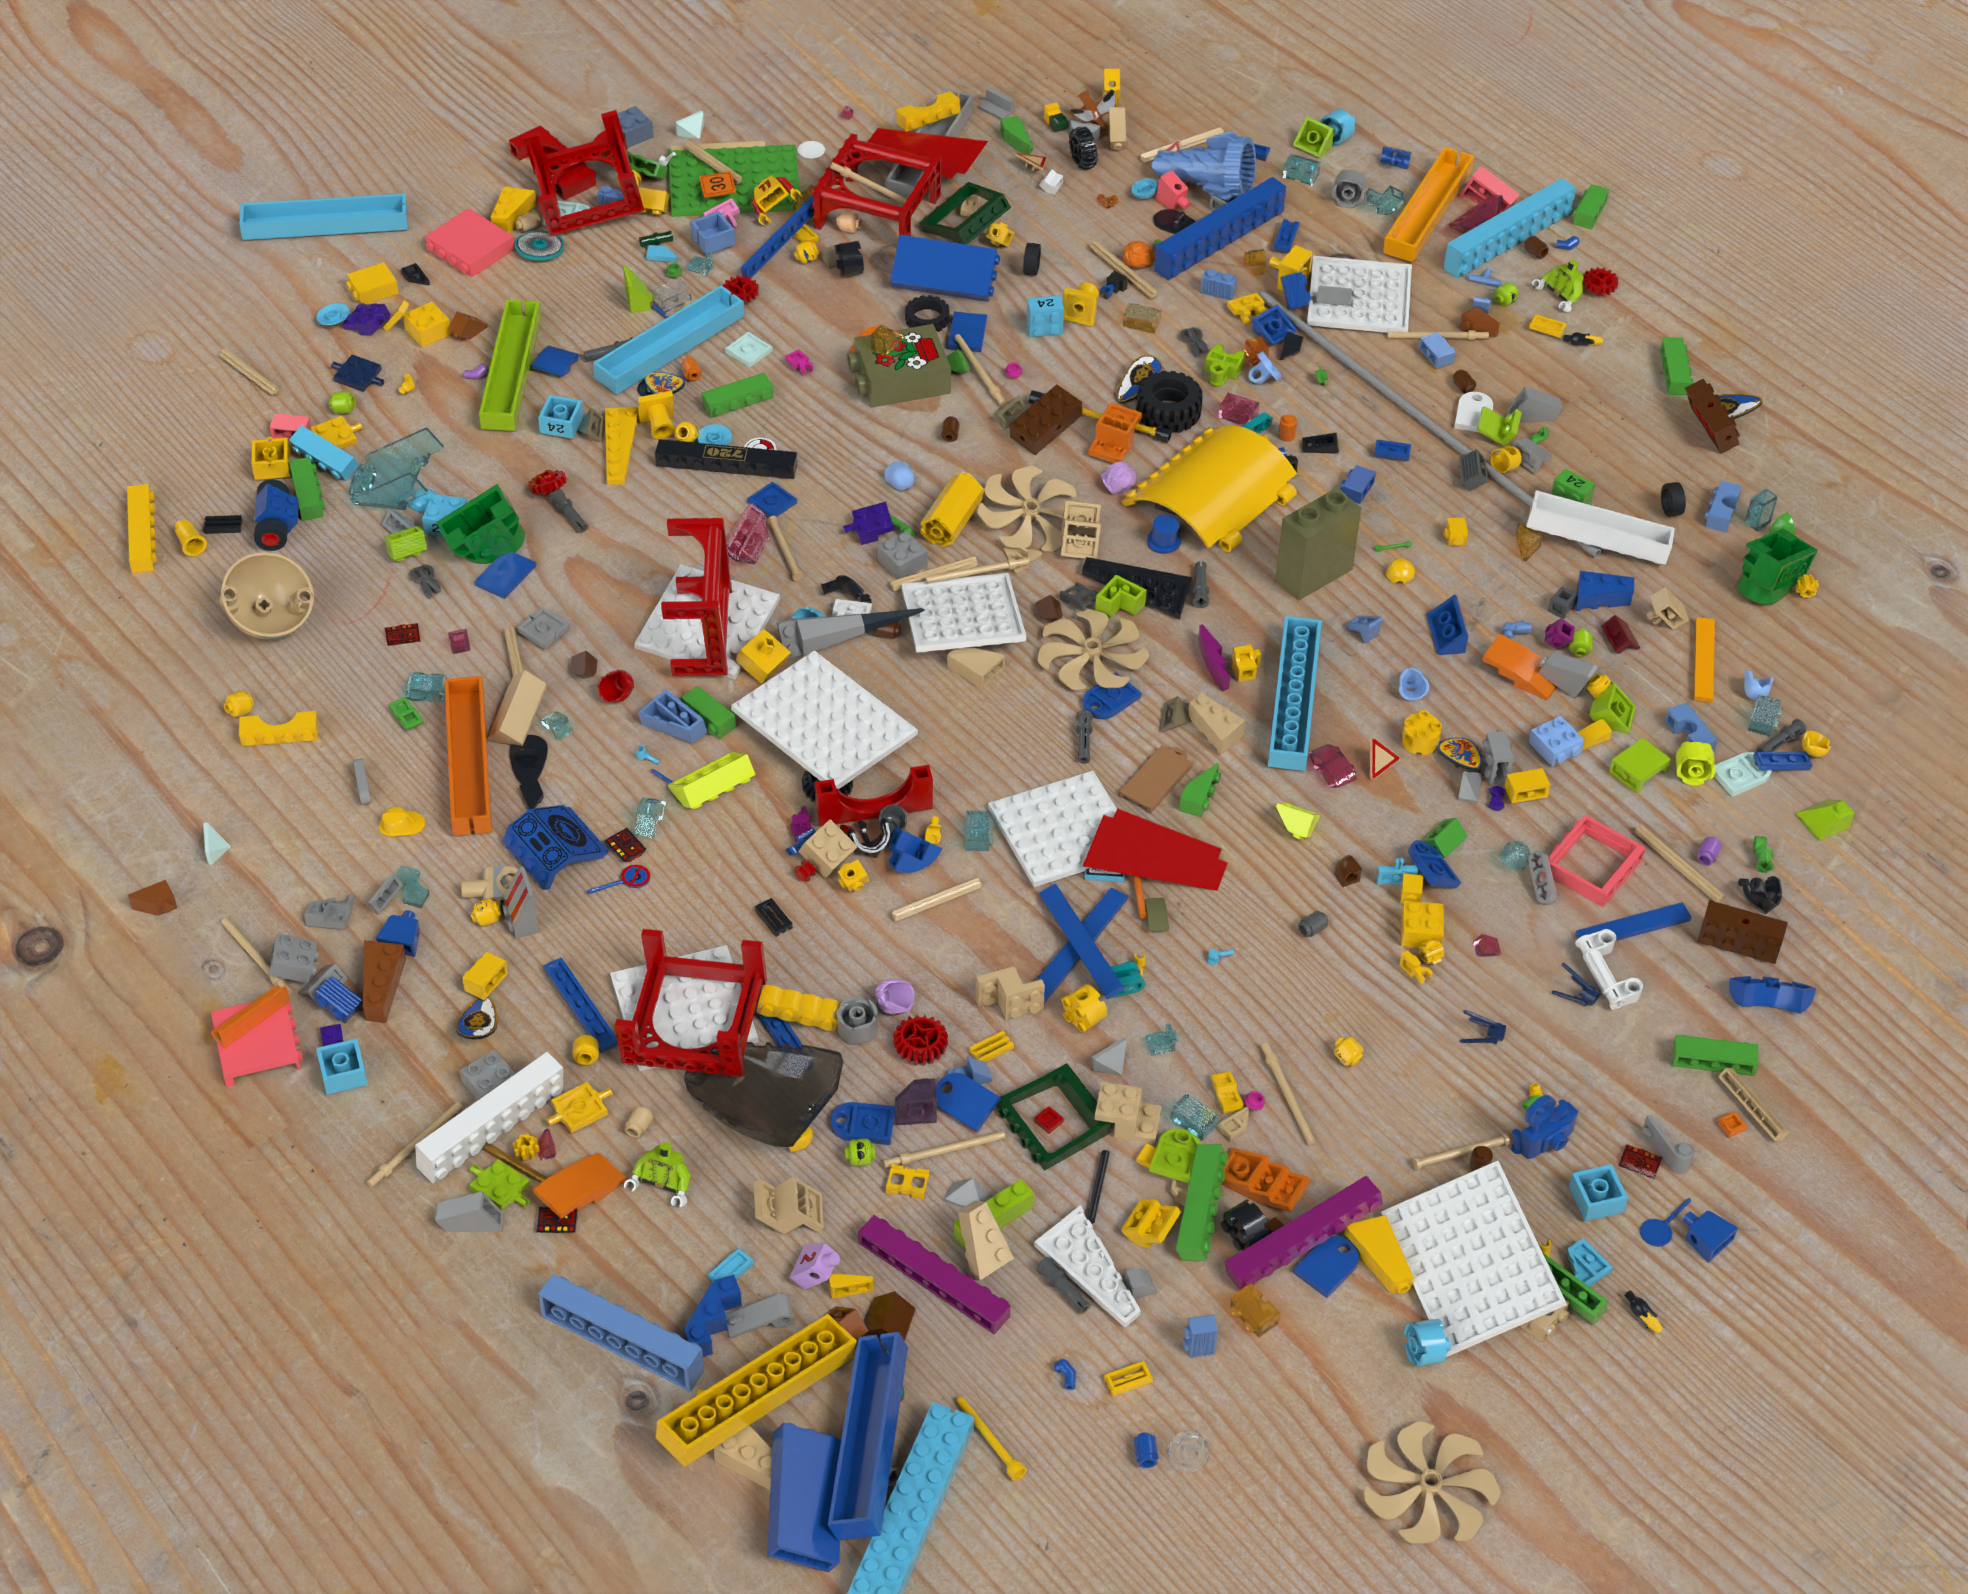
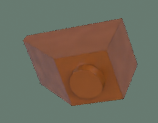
[1460,306,1500,337]
[448,311,488,340]
[128,880,177,916]
[822,1306,868,1341]

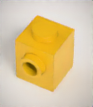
[1444,517,1468,546]

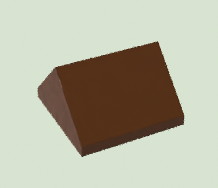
[863,1291,916,1341]

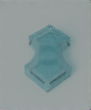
[396,865,430,908]

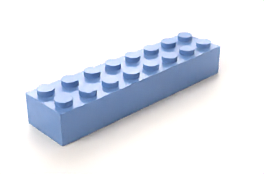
[538,1274,704,1392]

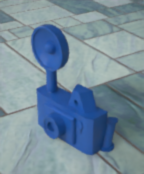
[1511,1095,1578,1159]

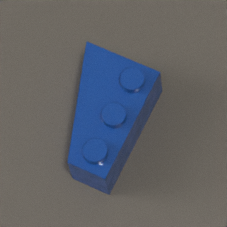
[1575,571,1635,611]

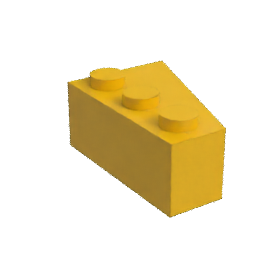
[491,187,537,233]

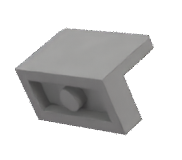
[979,87,1015,119]
[1317,285,1352,306]
[1512,438,1552,473]
[298,963,348,1004]

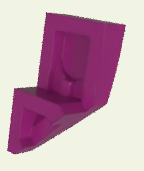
[791,805,812,841]

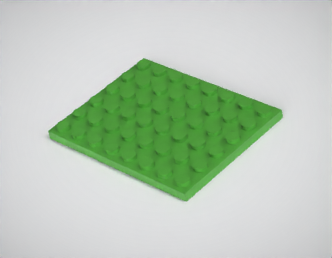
[668,144,801,217]

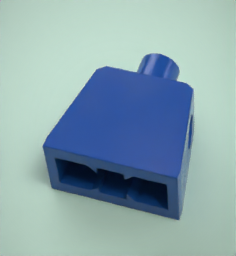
[376,910,420,957]
[1682,1211,1738,1263]

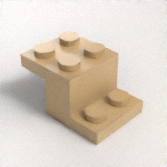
[1061,500,1101,559]
[976,966,1045,1020]
[1095,1082,1162,1144]
[754,1177,824,1234]

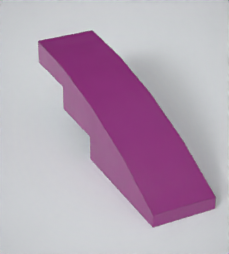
[1198,624,1230,691]

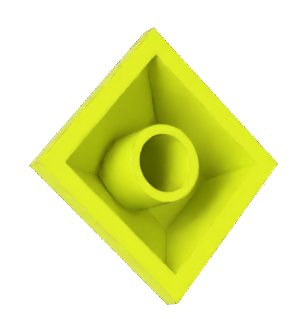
[1276,802,1320,840]

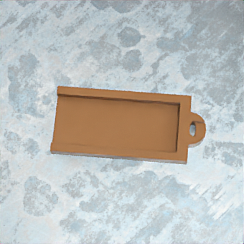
[1119,745,1193,814]

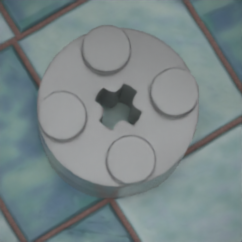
[1332,170,1366,208]
[837,996,878,1045]

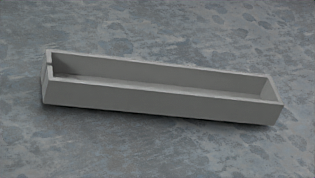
[885,88,974,198]

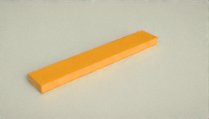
[1694,617,1715,703]

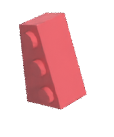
[1459,166,1520,213]

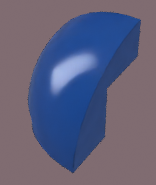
[889,827,943,873]

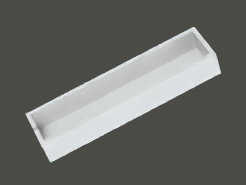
[1526,490,1675,565]
[415,1052,563,1184]

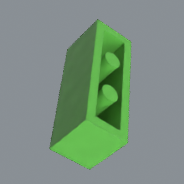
[1572,184,1609,230]
[681,686,736,740]

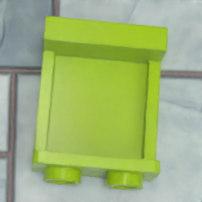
[1609,737,1671,794]

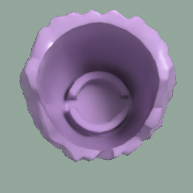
[1101,462,1136,495]
[875,979,915,1015]

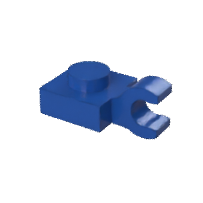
[786,828,816,856]

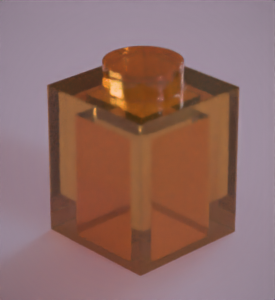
[1244,337,1269,366]

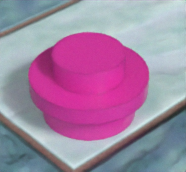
[1005,362,1022,378]
[1244,1091,1265,1110]

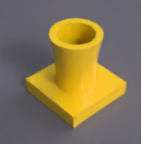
[1063,282,1099,327]
[638,391,675,439]

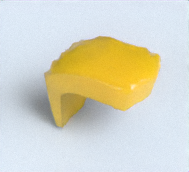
[788,1120,813,1152]

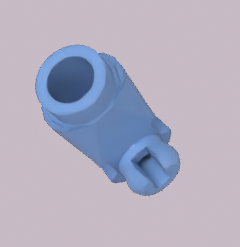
[1502,621,1532,639]

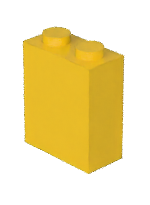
[346,262,399,304]

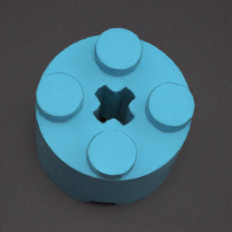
[1319,109,1355,146]
[1404,1319,1451,1367]

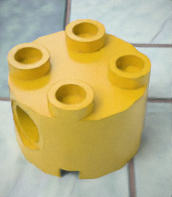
[1402,710,1442,755]
[1061,984,1107,1033]

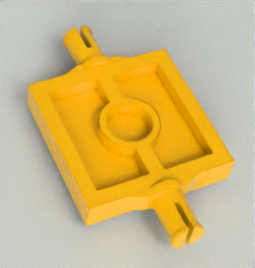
[310,416,363,449]
[546,1082,613,1133]

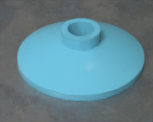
[316,303,350,325]
[697,424,732,446]

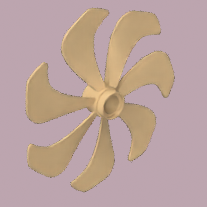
[977,466,1077,552]
[1038,609,1149,690]
[1364,1421,1501,1544]

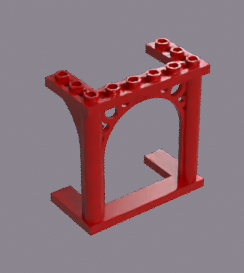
[522,110,645,236]
[812,133,941,236]
[661,518,732,676]
[614,929,767,1077]

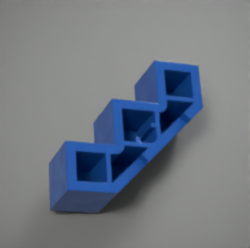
[684,1275,742,1357]

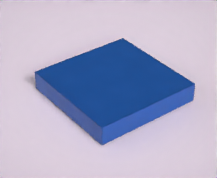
[747,482,797,518]

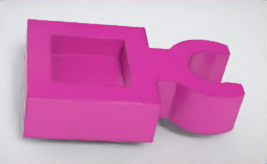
[785,349,813,375]

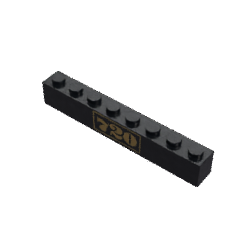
[655,439,798,479]

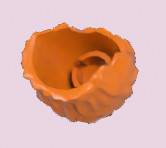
[1122,240,1155,269]

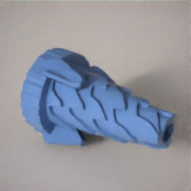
[1152,131,1256,201]

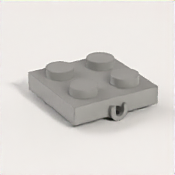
[517,607,570,649]

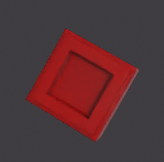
[1034,1106,1064,1134]

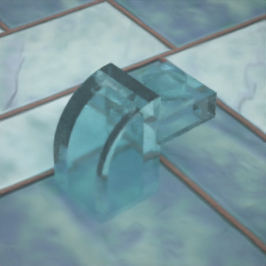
[1366,185,1405,215]
[634,797,666,838]

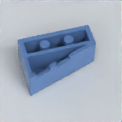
[638,689,707,744]

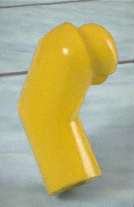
[398,374,415,395]

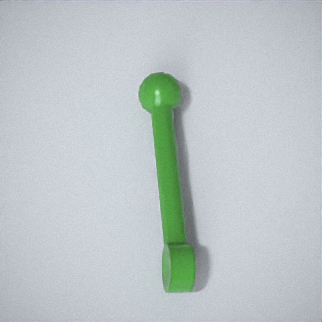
[1375,541,1412,552]

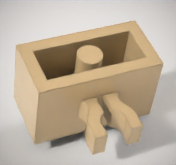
[1646,587,1689,630]

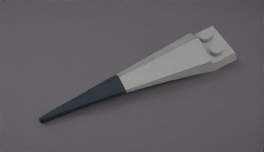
[777,608,925,659]

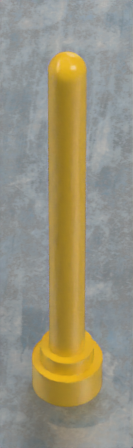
[956,1396,1027,1481]

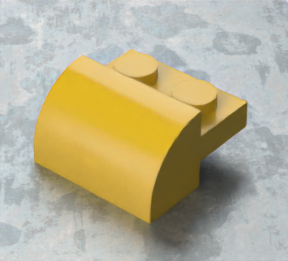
[1121,1199,1181,1249]

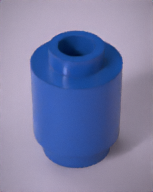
[1133,1432,1159,1468]

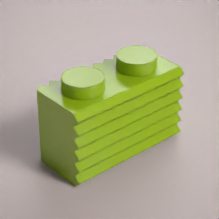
[384,526,427,561]

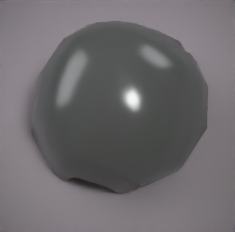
[878,804,907,835]

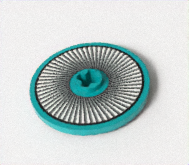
[515,230,564,261]

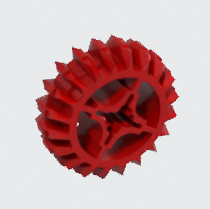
[893,1014,948,1066]

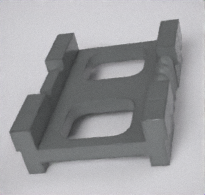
[1060,582,1098,611]

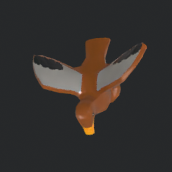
[1069,89,1116,135]

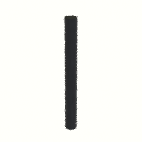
[1087,1150,1110,1224]

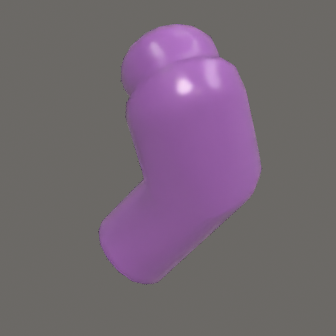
[464,364,489,379]

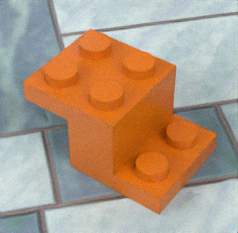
[1088,402,1142,463]

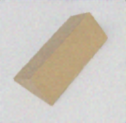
[487,670,547,746]

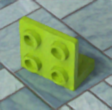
[1477,406,1522,447]

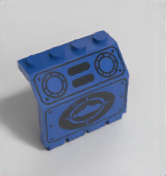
[502,805,609,890]

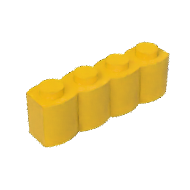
[757,985,841,1031]

